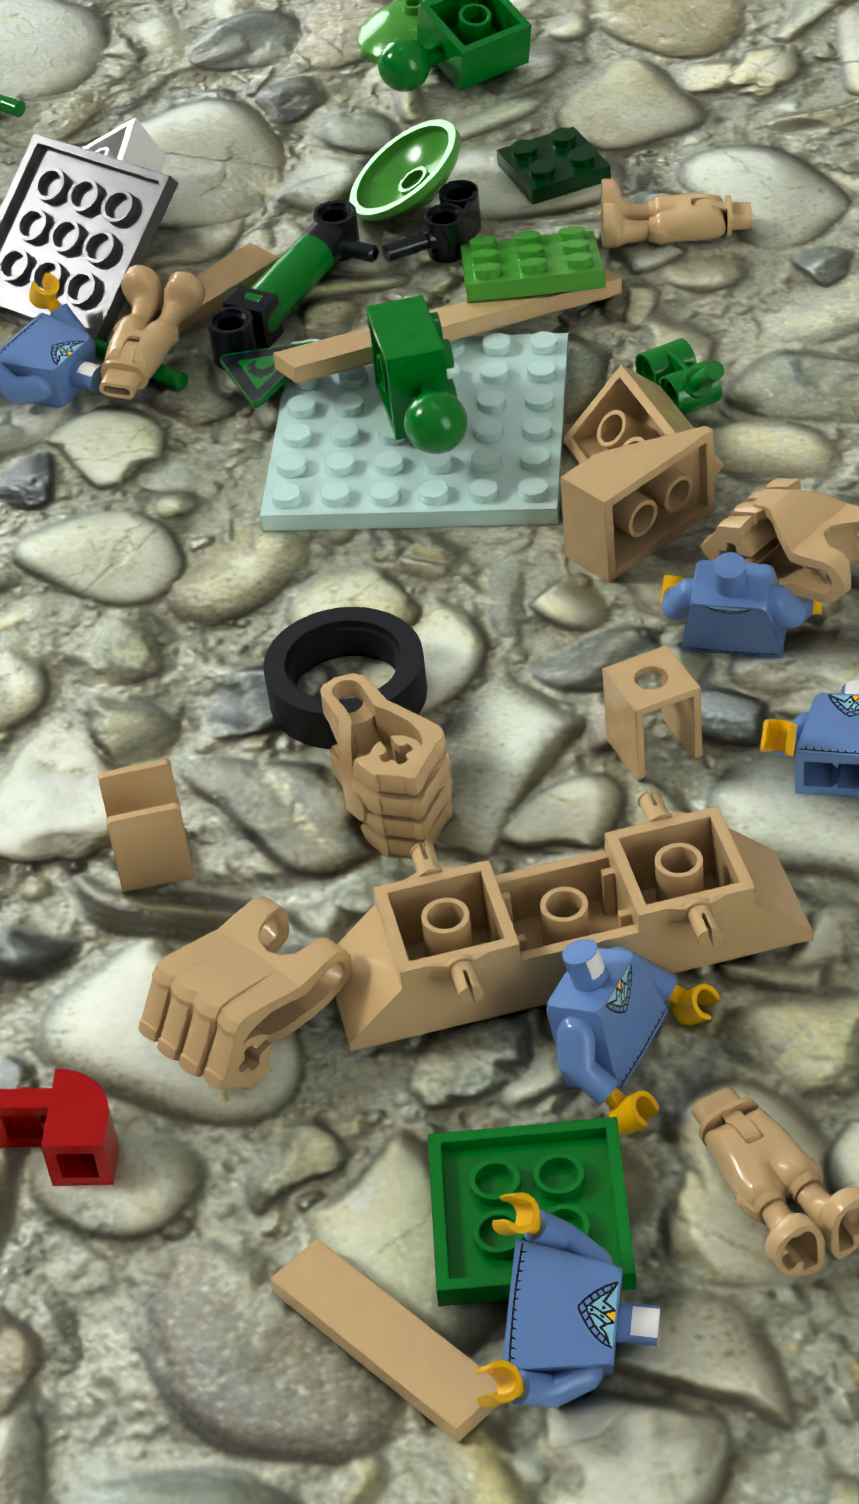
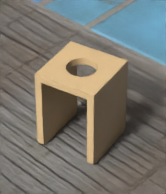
[602,645,703,781]
[98,759,195,893]

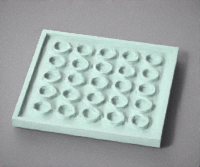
[260,331,569,531]

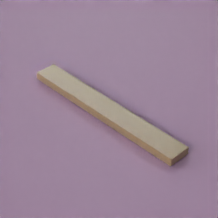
[273,269,622,384]

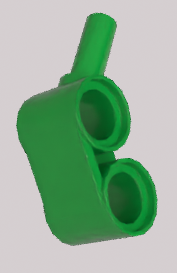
[635,338,724,415]

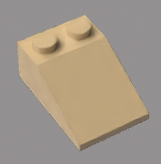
[560,426,715,583]

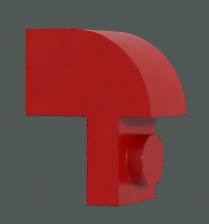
[0,1069,119,1186]

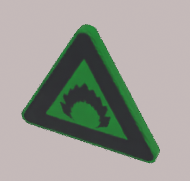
[220,341,314,408]

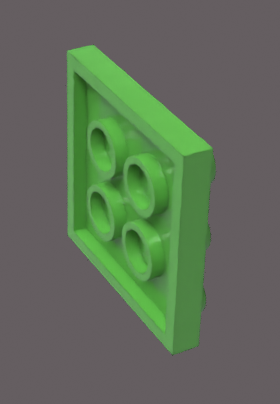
[460,226,606,303]

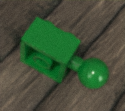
[378,0,532,92]
[366,295,468,454]

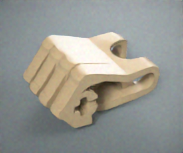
[701,478,859,603]
[320,673,454,859]
[138,896,351,1091]

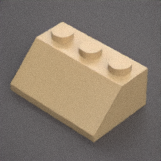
[563,364,724,477]

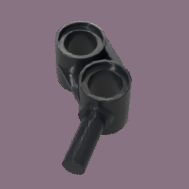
[382,180,482,263]

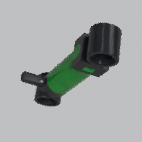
[207,200,379,370]

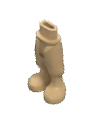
[601,179,752,248]
[99,265,205,399]
[691,1087,859,1276]

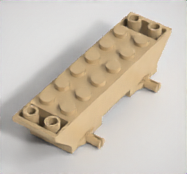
[335,789,813,1052]

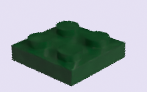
[496,126,611,205]

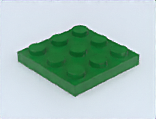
[428,1117,637,1306]

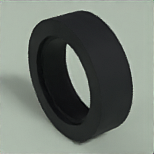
[263,607,427,749]

